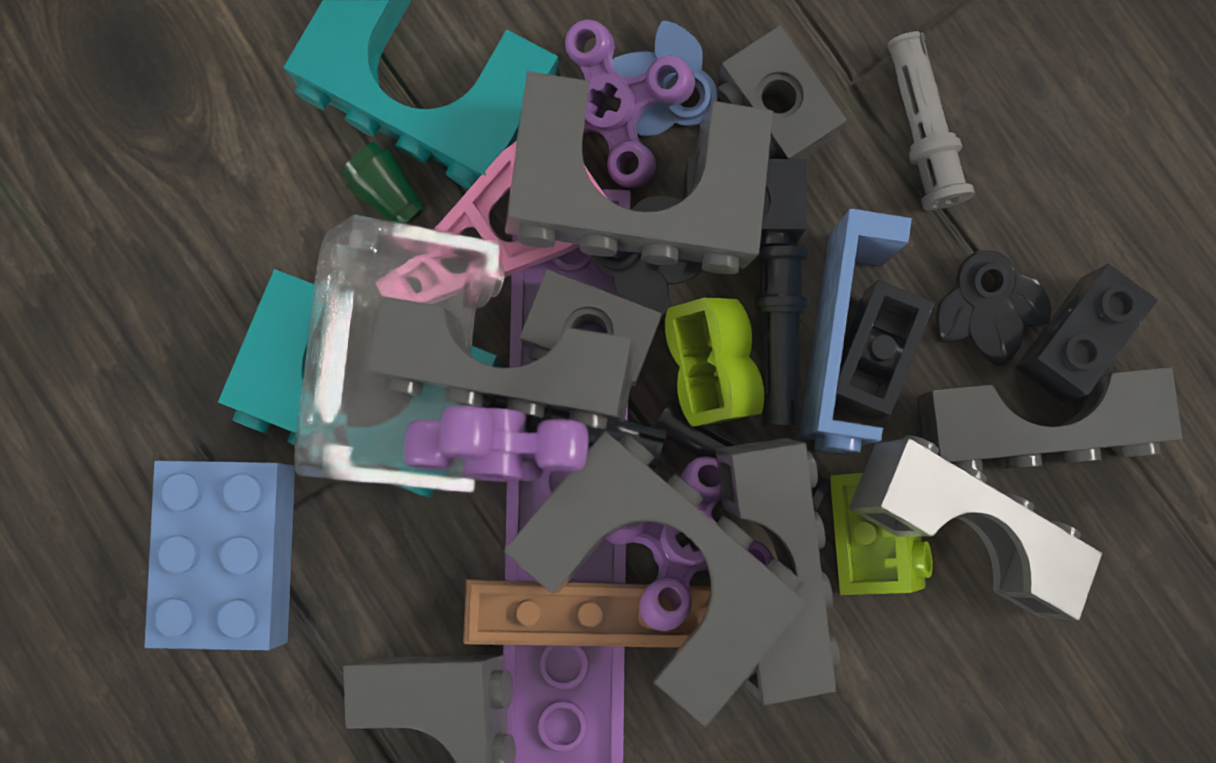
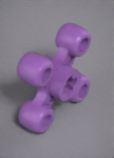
[565,19,695,190]
[403,406,589,482]
[606,456,773,631]

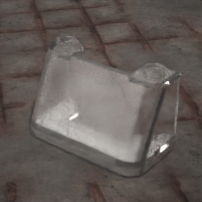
[294,215,504,493]

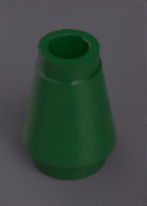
[340,142,426,230]

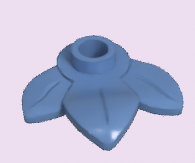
[612,21,717,136]

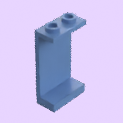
[799,209,912,456]

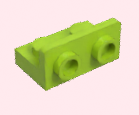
[830,473,933,595]

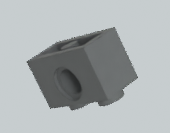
[717,25,847,159]
[519,269,662,388]

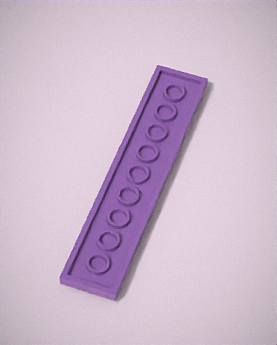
[503,190,630,763]

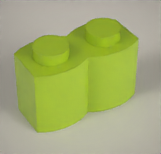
[665,298,764,427]

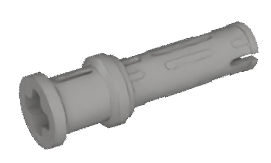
[887,31,975,210]

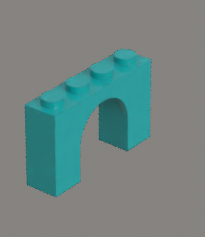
[283,0,560,189]
[218,269,502,498]

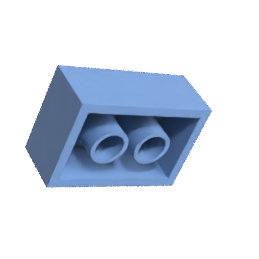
[145,461,295,650]

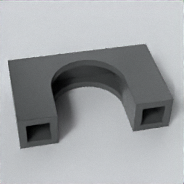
[505,71,773,274]
[504,431,808,728]
[343,654,516,763]

